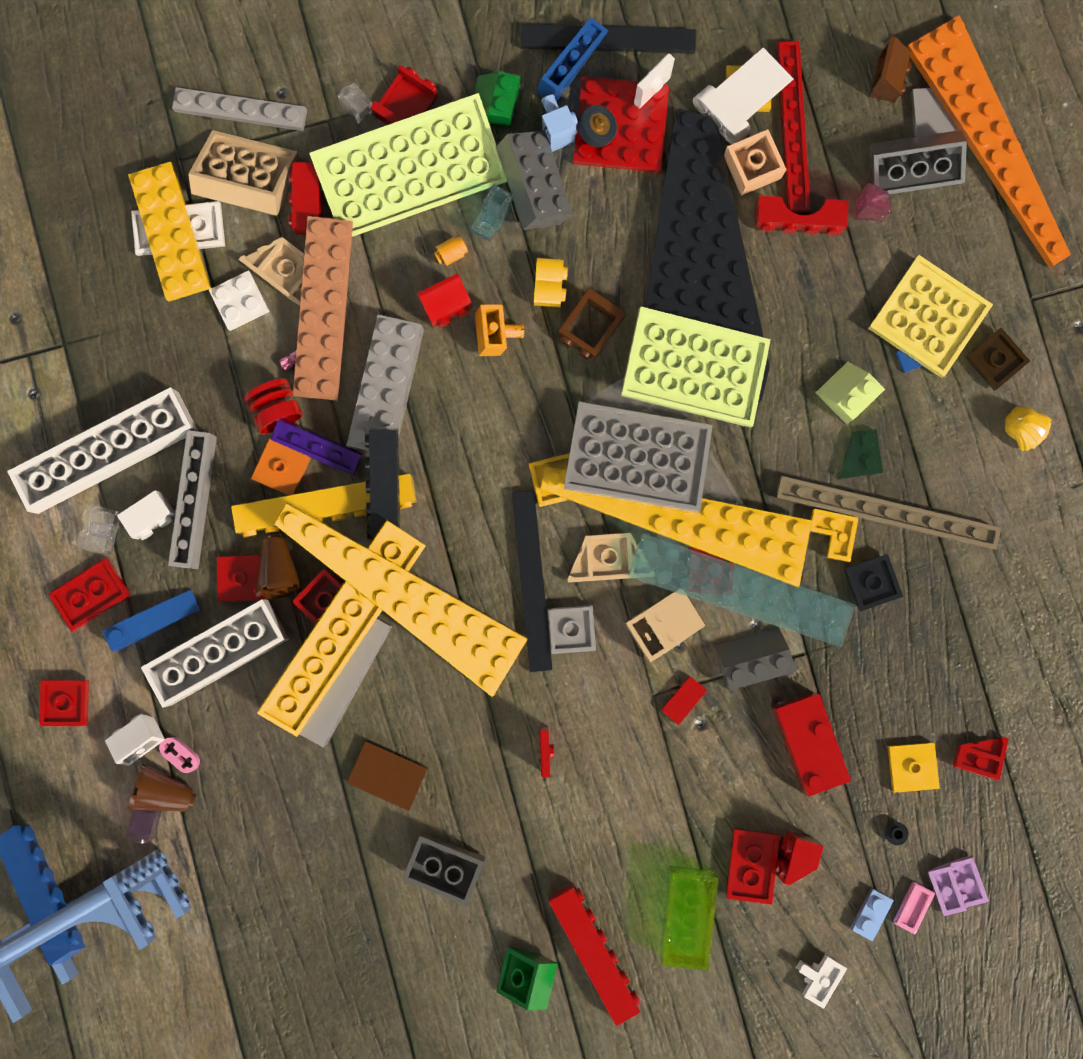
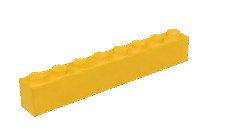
[231,474,417,537]

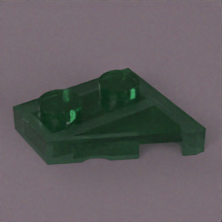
[838,429,883,479]

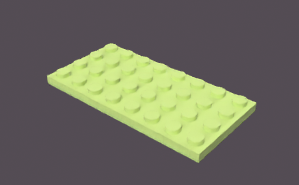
[310,93,507,237]

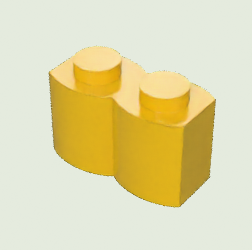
[534,258,568,307]

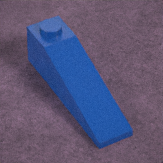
[537,17,608,102]
[102,590,202,652]

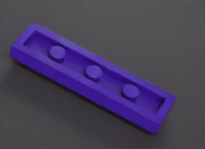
[271,418,363,475]

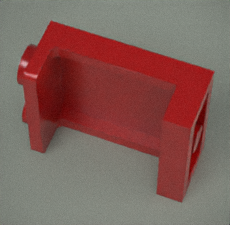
[370,65,438,125]

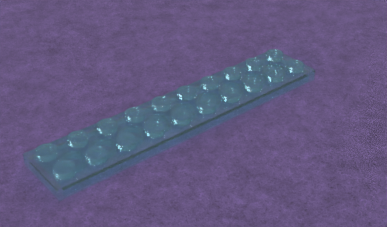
[628,534,856,647]

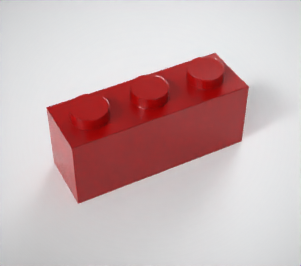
[289,162,323,235]

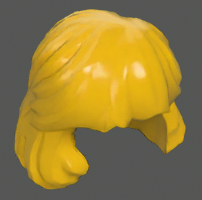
[1005,406,1051,451]

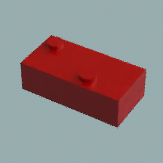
[771,692,851,797]

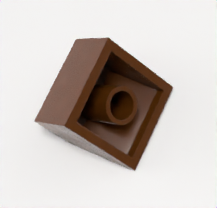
[869,36,912,103]

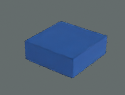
[896,351,923,373]

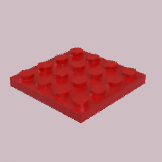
[573,76,669,173]

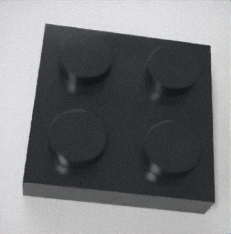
[844,554,903,611]

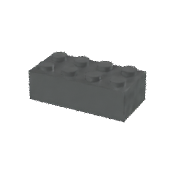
[496,131,573,230]

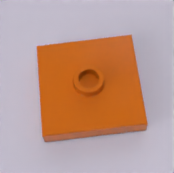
[251,438,311,496]

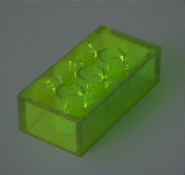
[660,865,718,971]

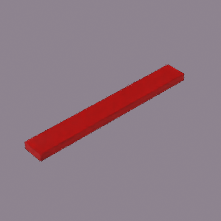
[776,40,811,214]

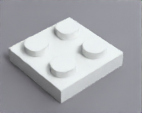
[209,271,270,331]

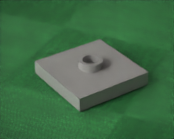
[548,605,596,654]

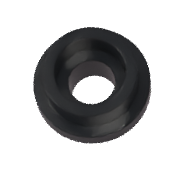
[885,822,909,845]

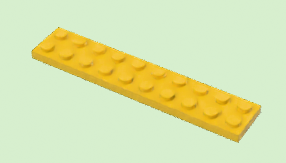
[257,519,426,737]

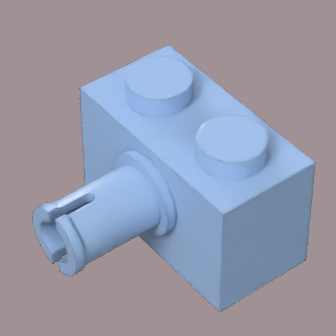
[541,95,578,152]

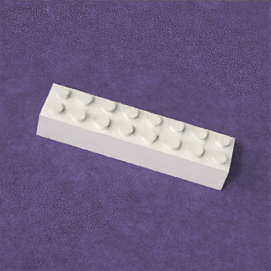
[7,387,198,514]

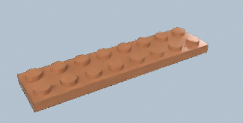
[293,216,353,401]

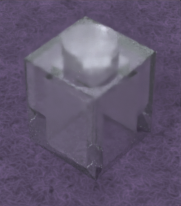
[337,82,372,124]

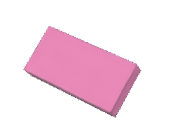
[893,881,935,934]

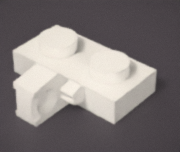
[796,954,847,1009]

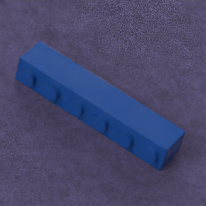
[0,824,86,966]

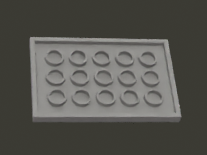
[563,402,713,513]

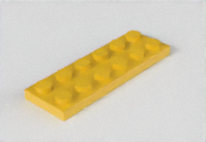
[128,162,211,302]

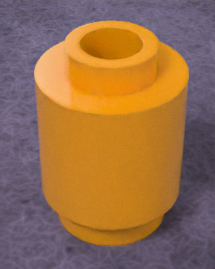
[434,236,468,266]

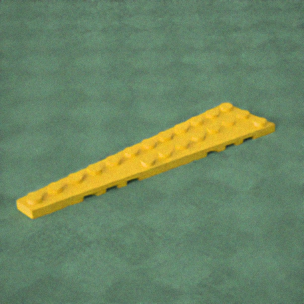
[541,466,812,587]
[274,503,527,697]

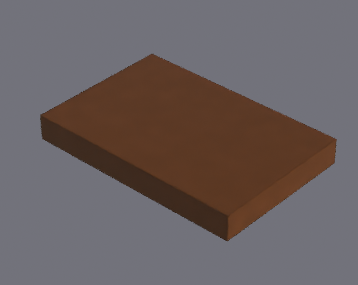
[347,740,428,811]

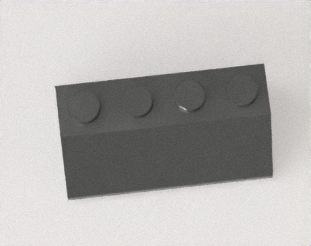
[870,130,967,197]

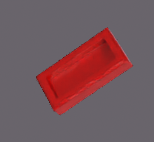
[661,676,708,725]

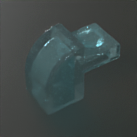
[470,185,514,242]

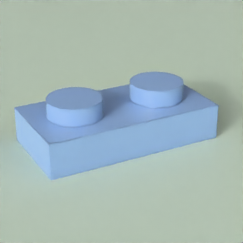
[850,888,894,941]

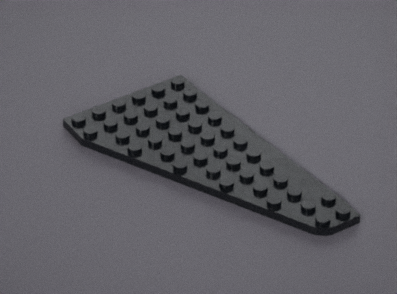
[645,108,770,402]

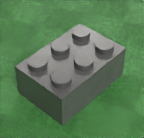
[402,831,485,906]

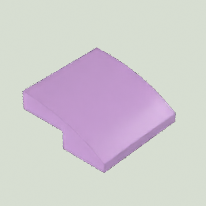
[928,855,989,916]

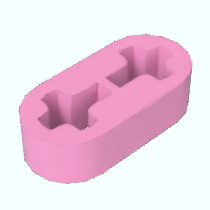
[159,737,200,773]

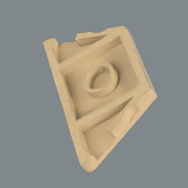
[239,237,304,307]
[568,533,655,583]

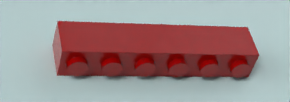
[549,883,641,1026]

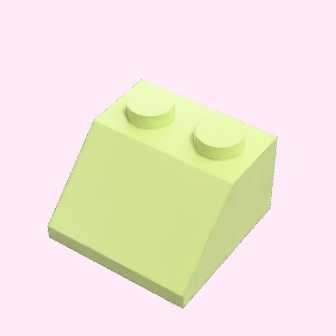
[815,362,885,424]

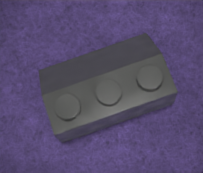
[714,627,796,690]

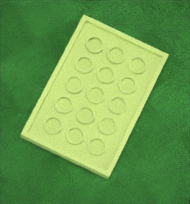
[620,307,771,428]

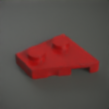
[953,737,1009,781]

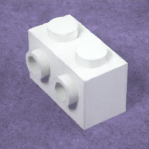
[117,490,175,540]
[105,714,165,766]

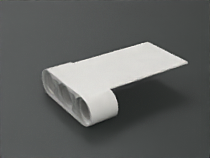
[693,48,793,145]

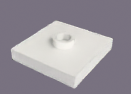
[634,54,675,109]

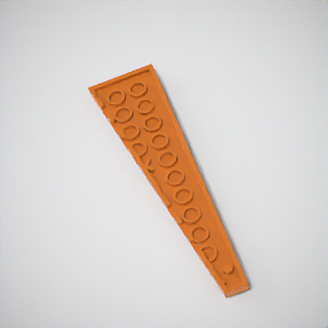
[906,15,1071,268]

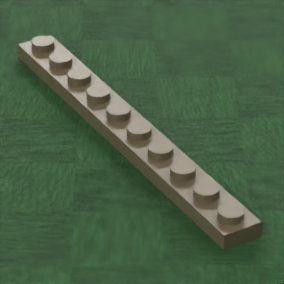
[775,476,1001,550]

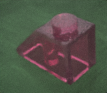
[855,183,891,222]

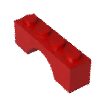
[754,195,849,236]

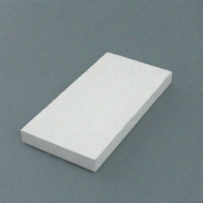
[131,201,225,256]

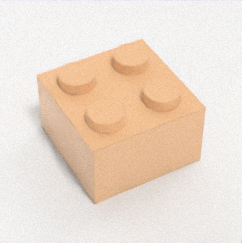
[724,130,786,196]

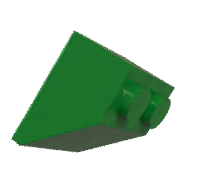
[474,71,521,129]
[497,947,558,1011]

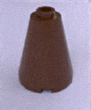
[255,534,302,599]
[128,764,196,812]

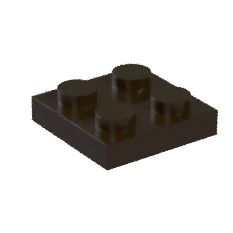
[965,328,1030,391]

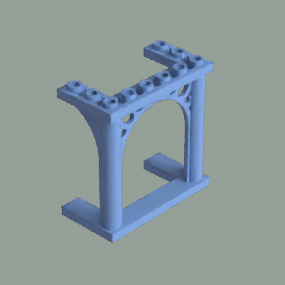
[0,849,191,1023]

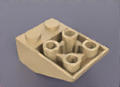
[624,587,705,662]

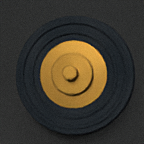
[578,105,617,147]

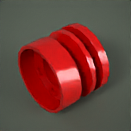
[244,379,303,434]

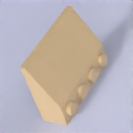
[188,130,297,216]

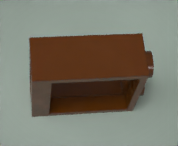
[558,288,626,361]

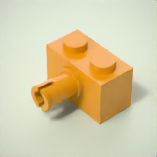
[475,305,524,356]

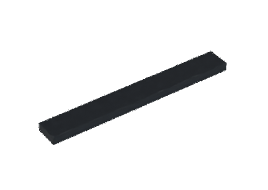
[521,24,696,54]
[512,491,552,672]

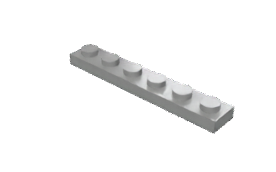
[172,87,307,131]

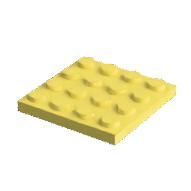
[868,255,993,378]

